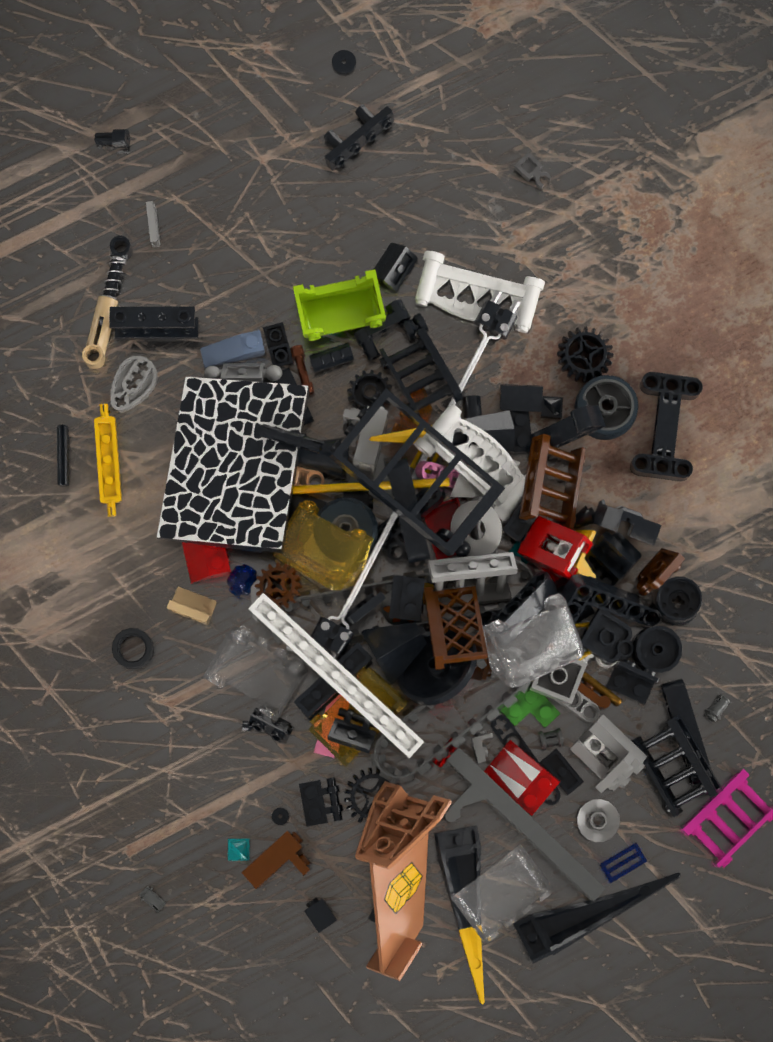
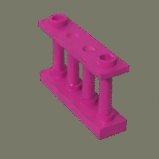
[679,769,773,868]

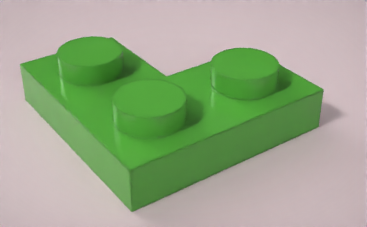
[500,685,561,728]

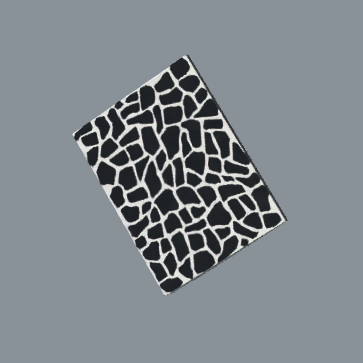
[157,377,309,553]

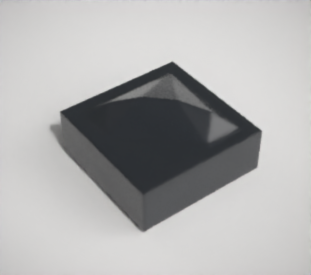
[541,396,563,419]

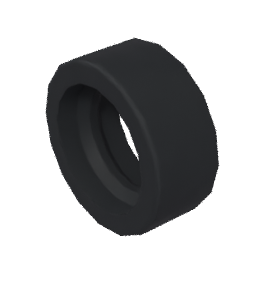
[112,628,154,669]

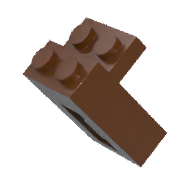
[241,831,311,889]

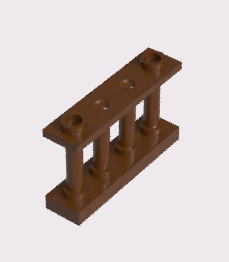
[519,434,586,529]

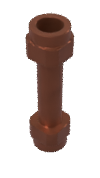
[290,345,315,395]

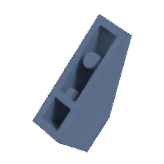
[200,330,266,369]

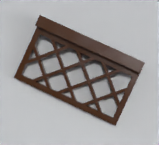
[424,586,488,669]

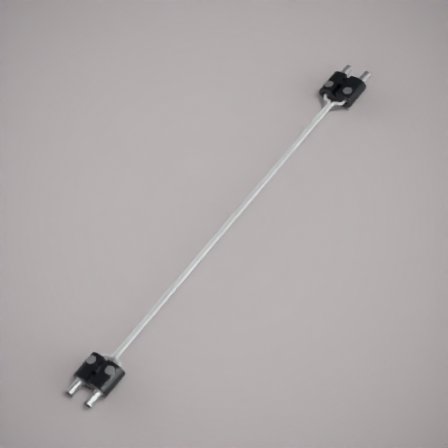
[311,290,520,660]

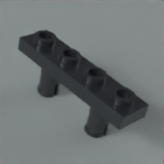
[324,105,395,171]

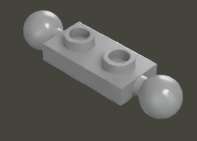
[204,363,282,382]

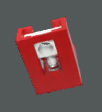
[517,516,593,579]

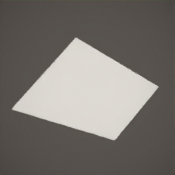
[450,444,520,498]

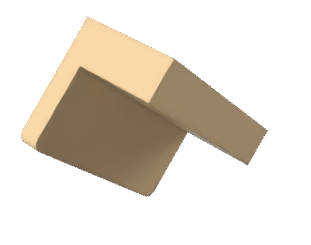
[167,587,217,625]

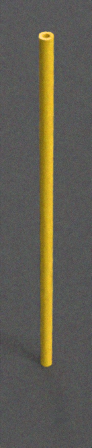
[293,478,450,494]

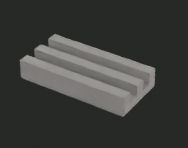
[146,201,160,248]

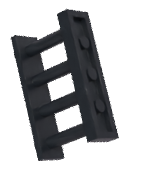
[109,306,199,340]
[379,327,463,417]
[294,643,373,721]
[632,714,723,817]

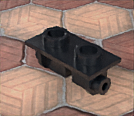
[249,707,294,744]

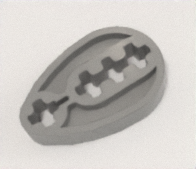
[111,356,158,413]

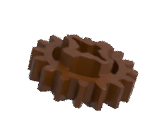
[254,562,302,609]

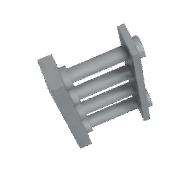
[428,552,518,607]

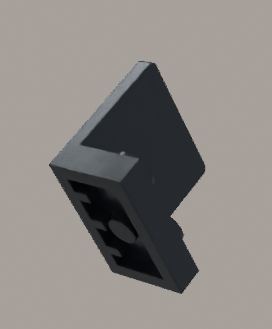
[605,659,659,705]

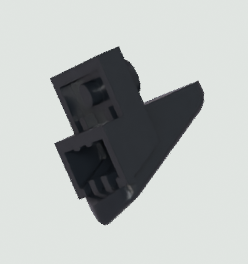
[585,531,642,587]

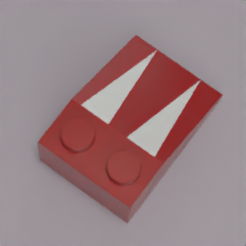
[484,740,560,816]

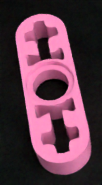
[415,461,459,489]

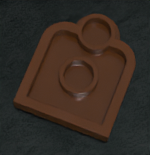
[636,548,685,596]

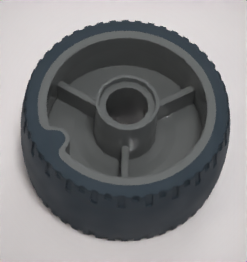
[574,375,638,440]

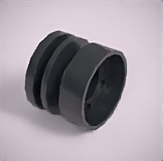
[655,576,702,626]

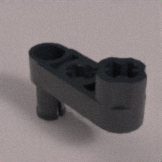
[353,299,411,362]

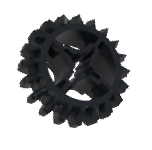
[557,326,614,383]
[344,767,400,823]

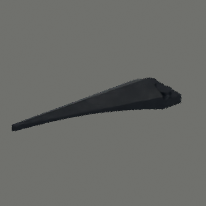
[513,873,681,964]

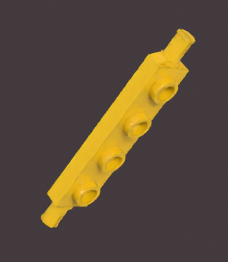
[94,404,122,517]

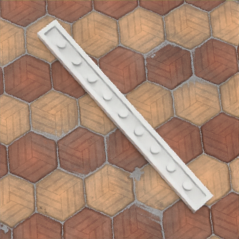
[248,593,424,758]

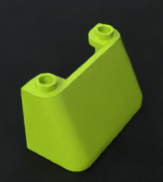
[293,269,386,341]

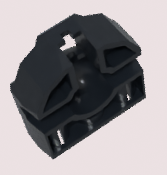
[593,499,662,545]

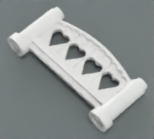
[415,251,545,333]
[414,404,526,525]

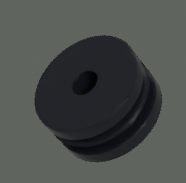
[272,808,289,825]

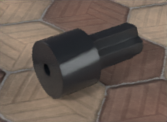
[94,129,130,148]

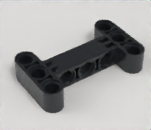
[630,372,703,482]

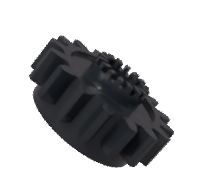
[347,370,392,410]

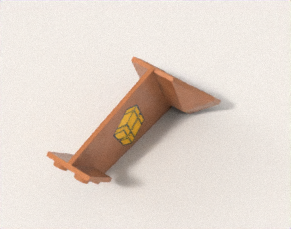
[355,781,452,981]

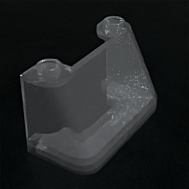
[483,593,584,687]

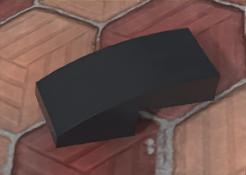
[263,322,294,367]

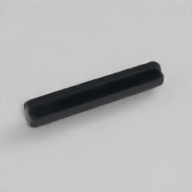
[56,424,69,487]

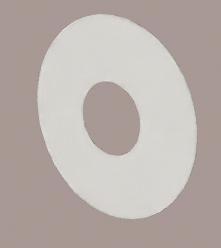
[451,500,502,557]

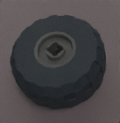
[314,497,378,562]

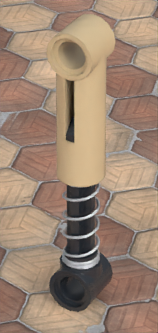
[82,236,133,369]

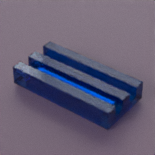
[599,842,647,883]

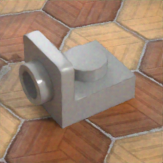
[470,730,493,764]

